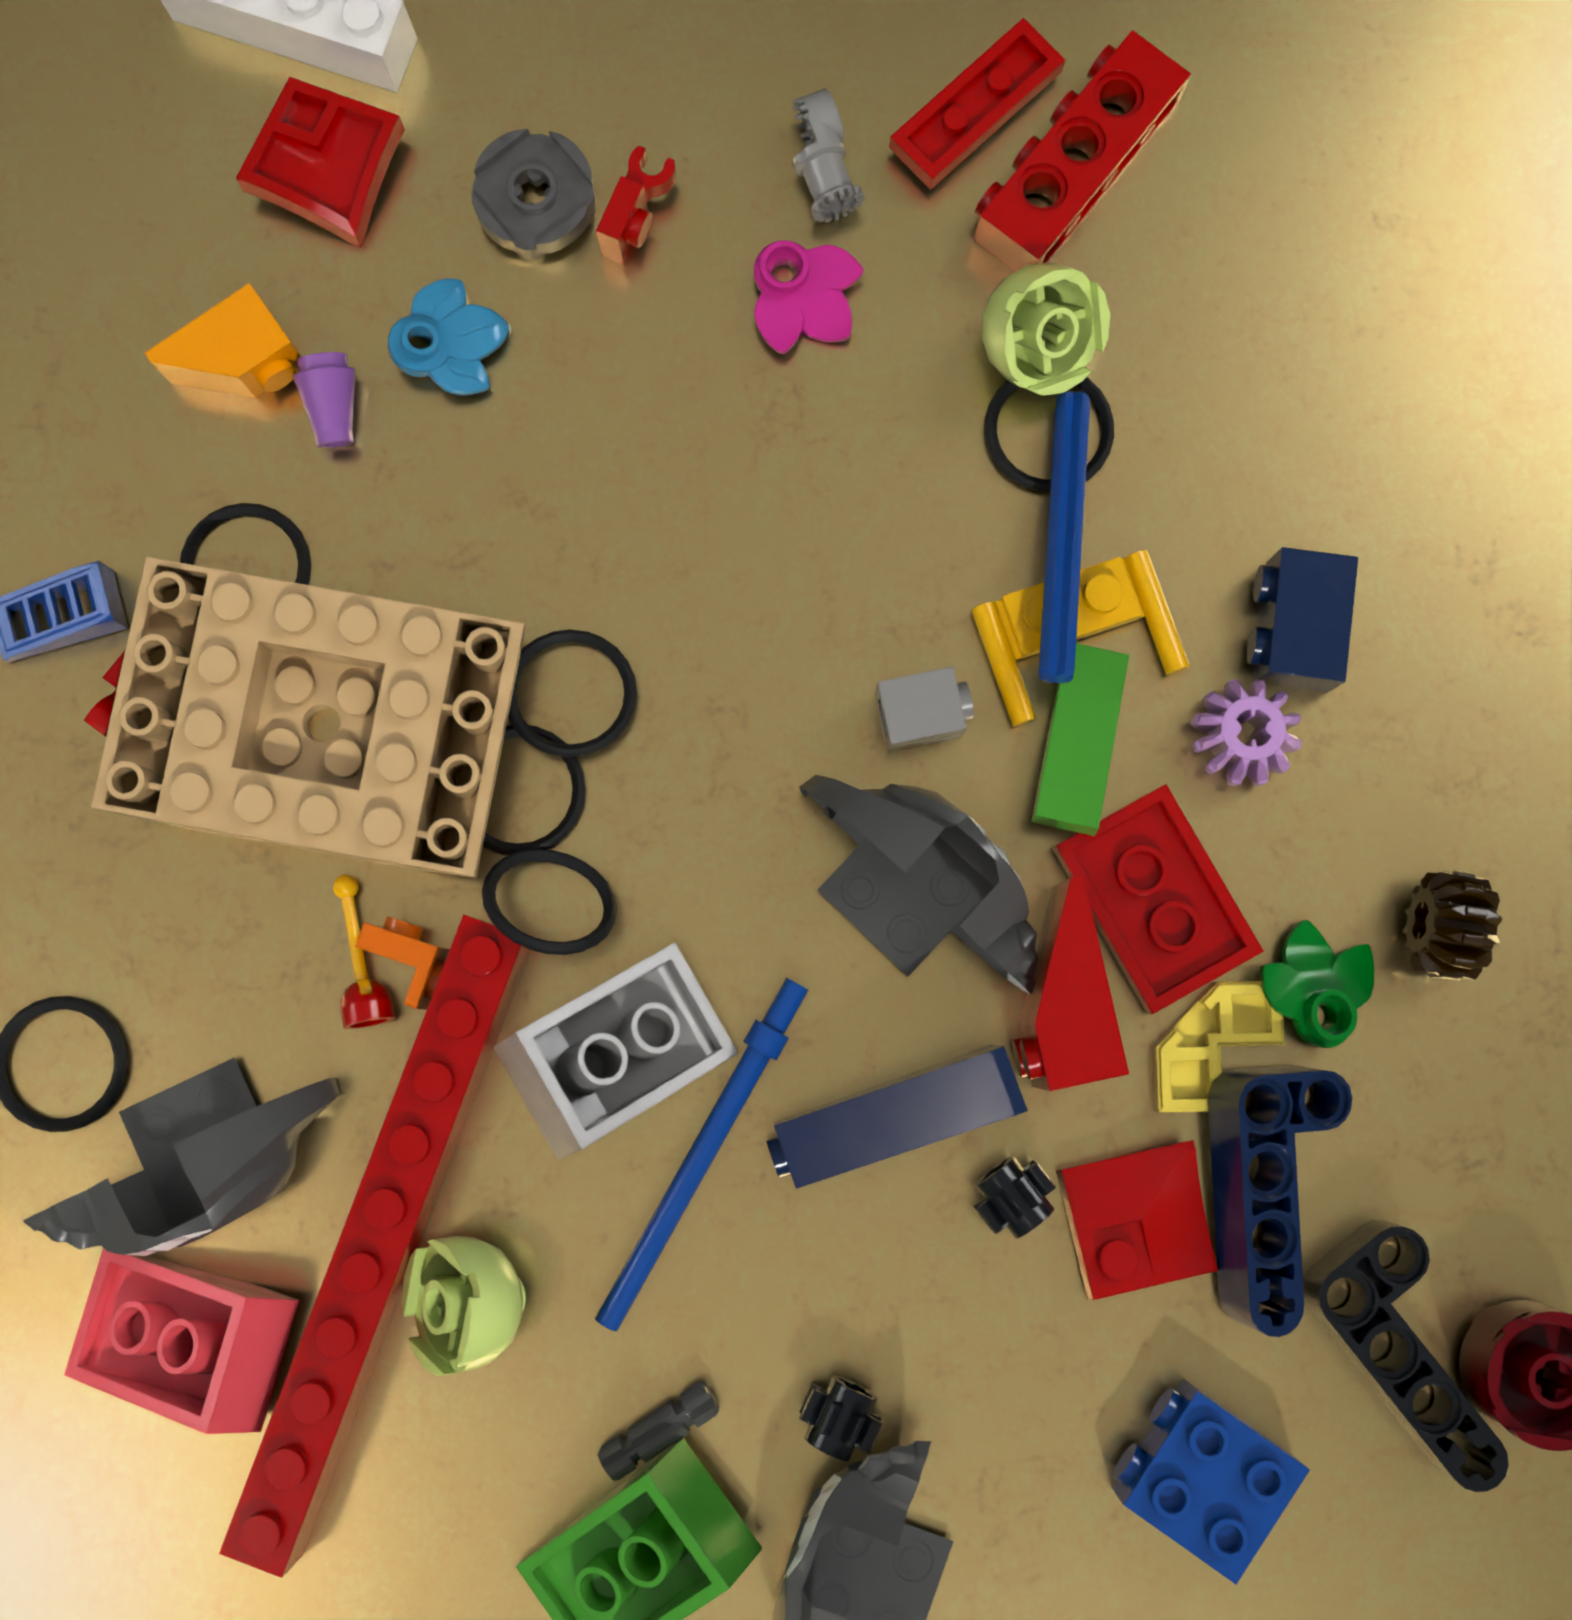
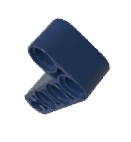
[1208,1065,1352,1337]

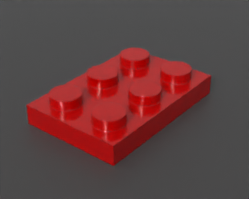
[1052,784,1264,1015]

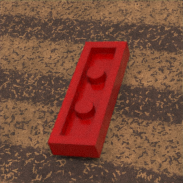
[889,17,1065,190]

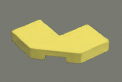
[1152,981,1285,1112]

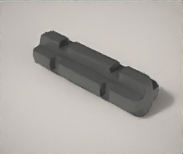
[597,1382,719,1481]

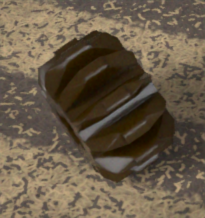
[1402,871,1502,981]

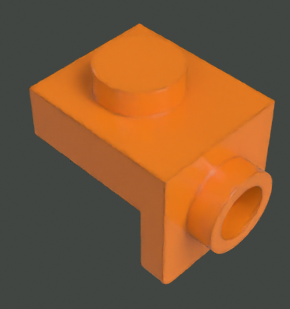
[355,916,449,1010]

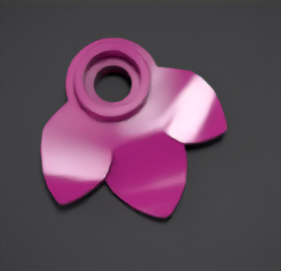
[754,240,864,354]

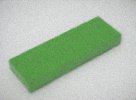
[1031,643,1129,836]

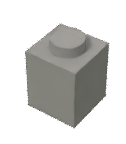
[875,666,974,753]

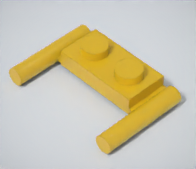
[971,550,1190,727]

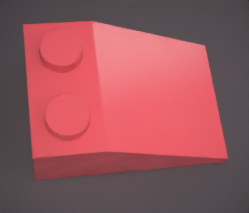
[64,1248,299,1434]

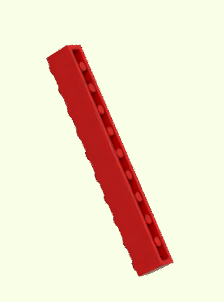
[219,914,531,1578]

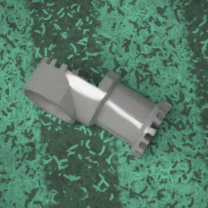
[792,88,865,223]

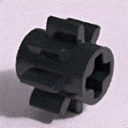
[973,1155,1056,1239]
[799,1375,883,1461]

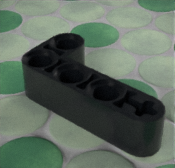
[1303,1220,1509,1492]

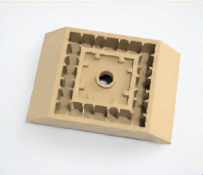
[91,557,526,878]

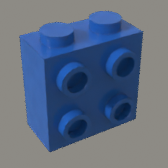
[1112,1379,1310,1584]

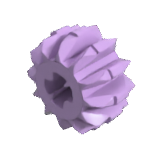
[1191,679,1302,786]

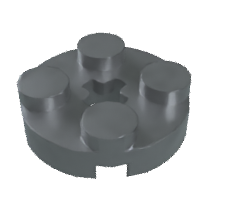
[471,129,596,260]

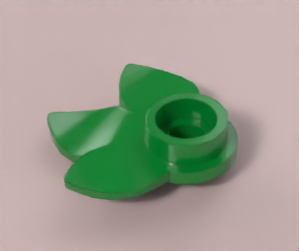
[1261,920,1374,1048]

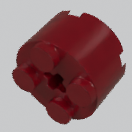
[1459,1300,1572,1451]

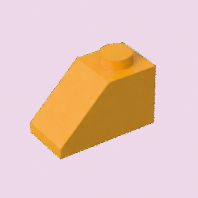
[145,283,302,398]

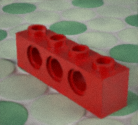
[974,30,1191,272]

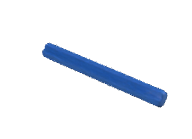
[1038,391,1090,684]

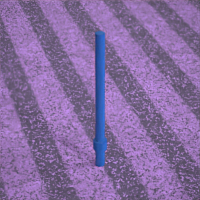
[595,977,808,1331]

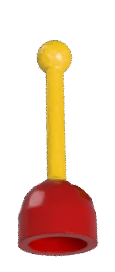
[333,874,395,1029]

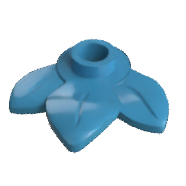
[387,278,510,395]

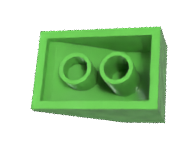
[516,1438,763,1620]

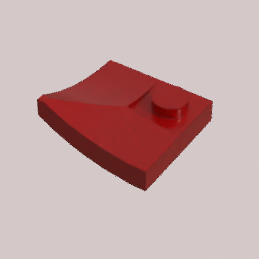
[236,76,405,248]
[1056,1140,1218,1300]

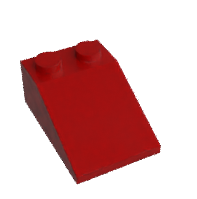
[1012,875,1129,1091]

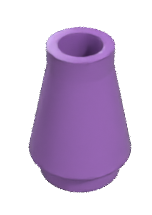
[293,352,356,448]

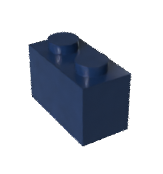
[1247,547,1358,693]

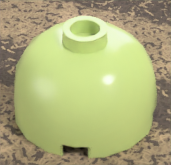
[981,263,1111,396]
[402,1236,526,1376]

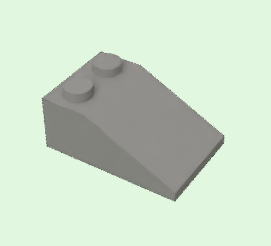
[493,942,738,1159]

